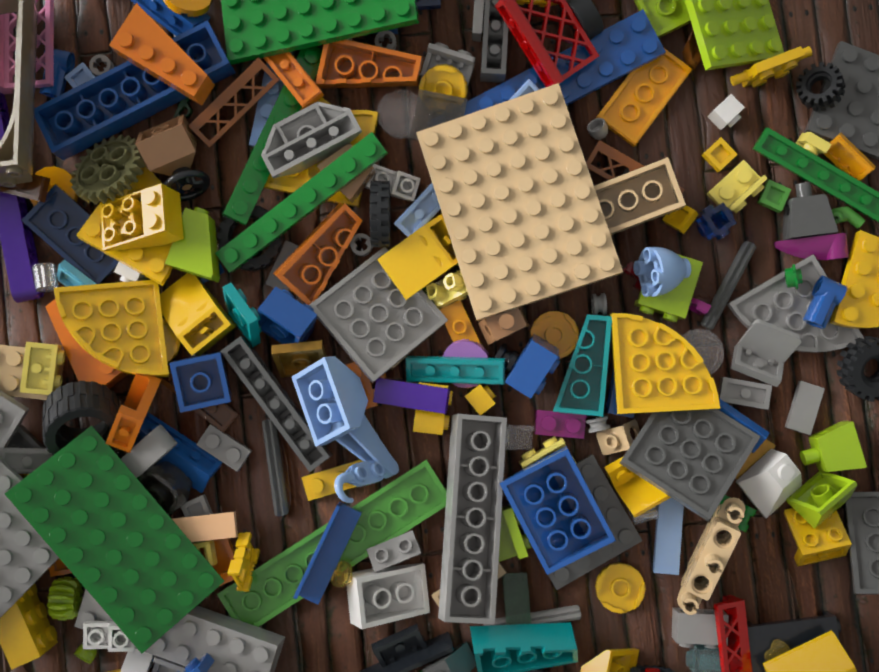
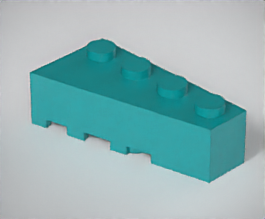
[553,314,612,417]
[470,622,578,672]

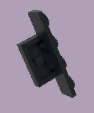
[360,624,455,672]

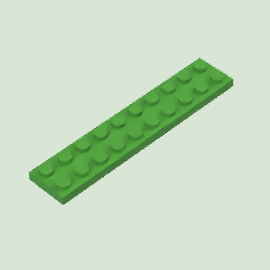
[217,459,447,627]

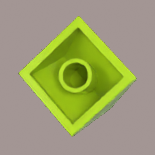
[786,471,857,529]

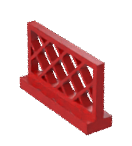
[495,0,599,87]

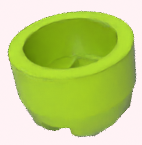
[74,644,97,664]

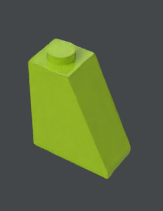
[165,207,220,283]

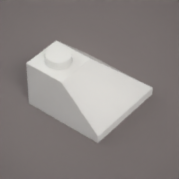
[736,449,802,519]

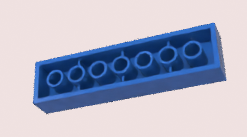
[34,20,236,160]

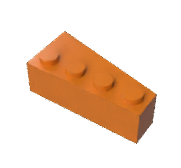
[109,3,215,106]
[315,39,424,89]
[273,203,363,305]
[45,299,128,389]

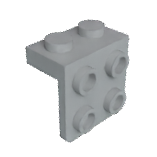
[731,319,802,387]

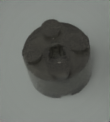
[137,461,192,516]

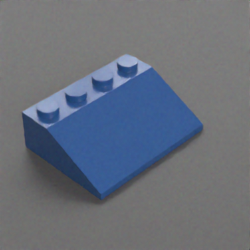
[500,446,616,575]

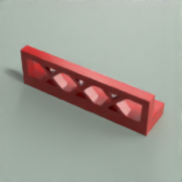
[714,595,752,672]

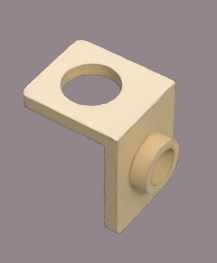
[596,419,640,455]

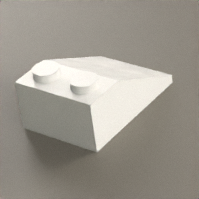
[345,563,430,629]

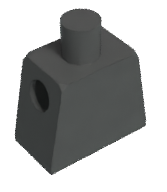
[783,182,838,241]

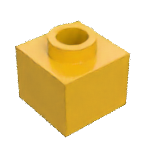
[464,384,496,415]

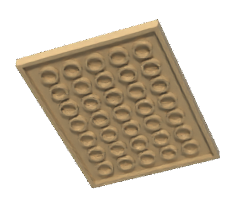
[416,83,623,321]

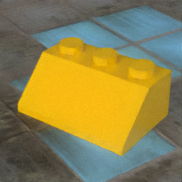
[762,630,857,672]

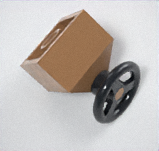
[135,114,210,202]

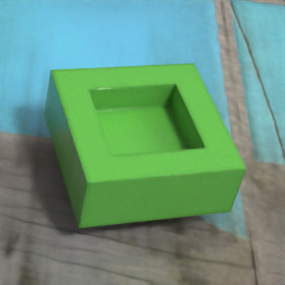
[757,179,791,213]

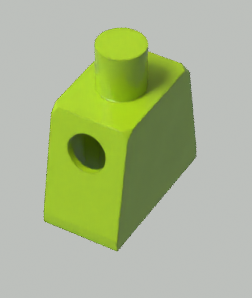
[800,421,867,472]

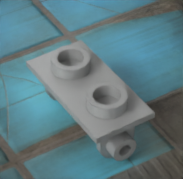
[366,530,421,573]

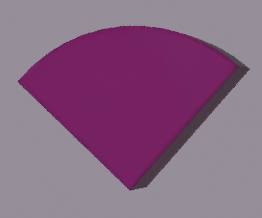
[688,298,711,315]

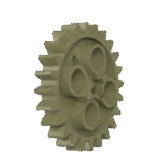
[70,134,146,205]

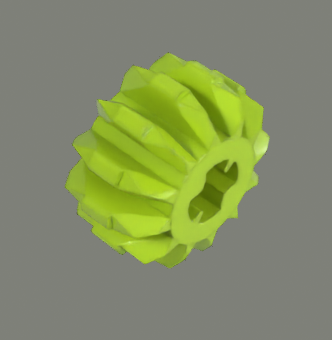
[47,577,84,621]

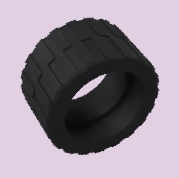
[42,381,121,455]

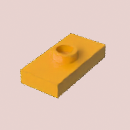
[823,132,876,181]
[439,301,481,344]

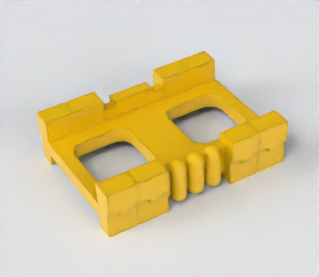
[227,532,260,592]

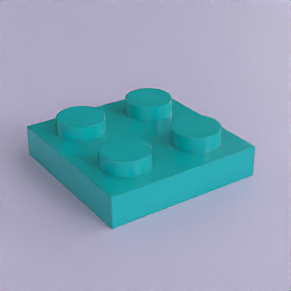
[222,283,262,348]

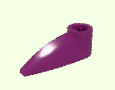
[774,233,849,260]

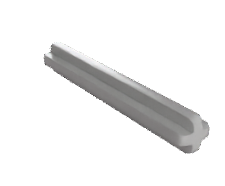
[484,605,581,626]

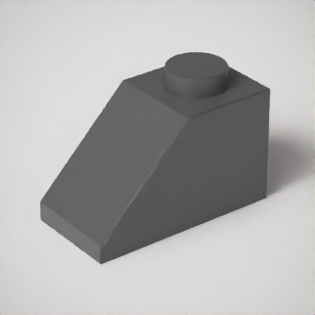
[423,641,476,672]

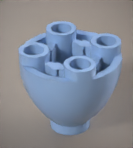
[633,247,691,297]

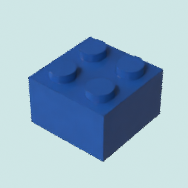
[257,287,317,344]
[505,334,560,399]
[169,352,232,413]

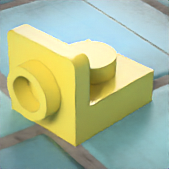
[796,132,832,156]

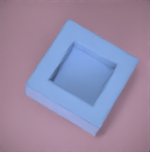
[64,62,96,88]

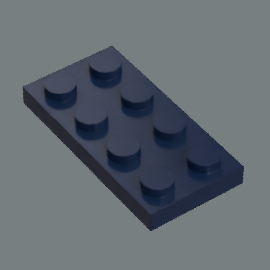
[21,184,119,284]

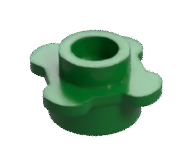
[784,264,803,290]

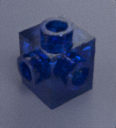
[695,202,737,240]

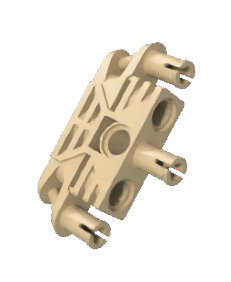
[677,497,746,615]

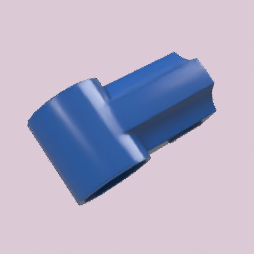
[39,49,75,98]
[803,275,847,329]

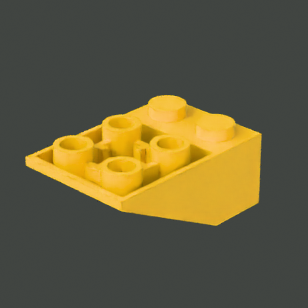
[100,183,184,252]
[377,214,458,300]
[160,273,237,356]

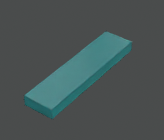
[406,356,505,385]

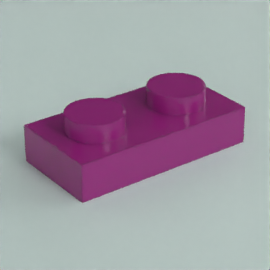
[534,410,586,439]

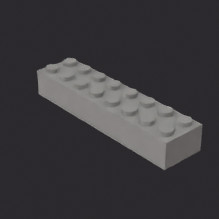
[438,414,507,624]
[75,590,285,672]

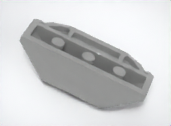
[261,102,362,178]

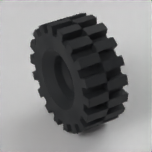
[836,336,879,402]

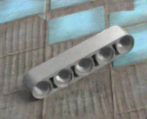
[121,424,178,479]

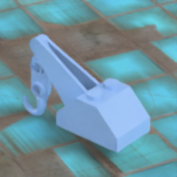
[291,356,399,503]

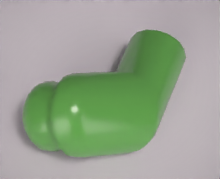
[832,206,865,229]

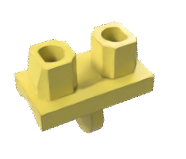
[426,270,468,309]

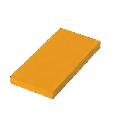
[596,48,693,147]

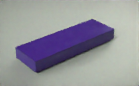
[373,378,450,414]

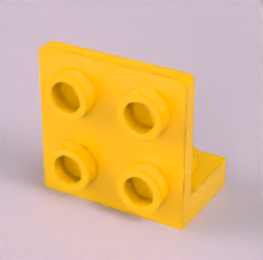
[604,456,671,517]
[784,508,852,566]

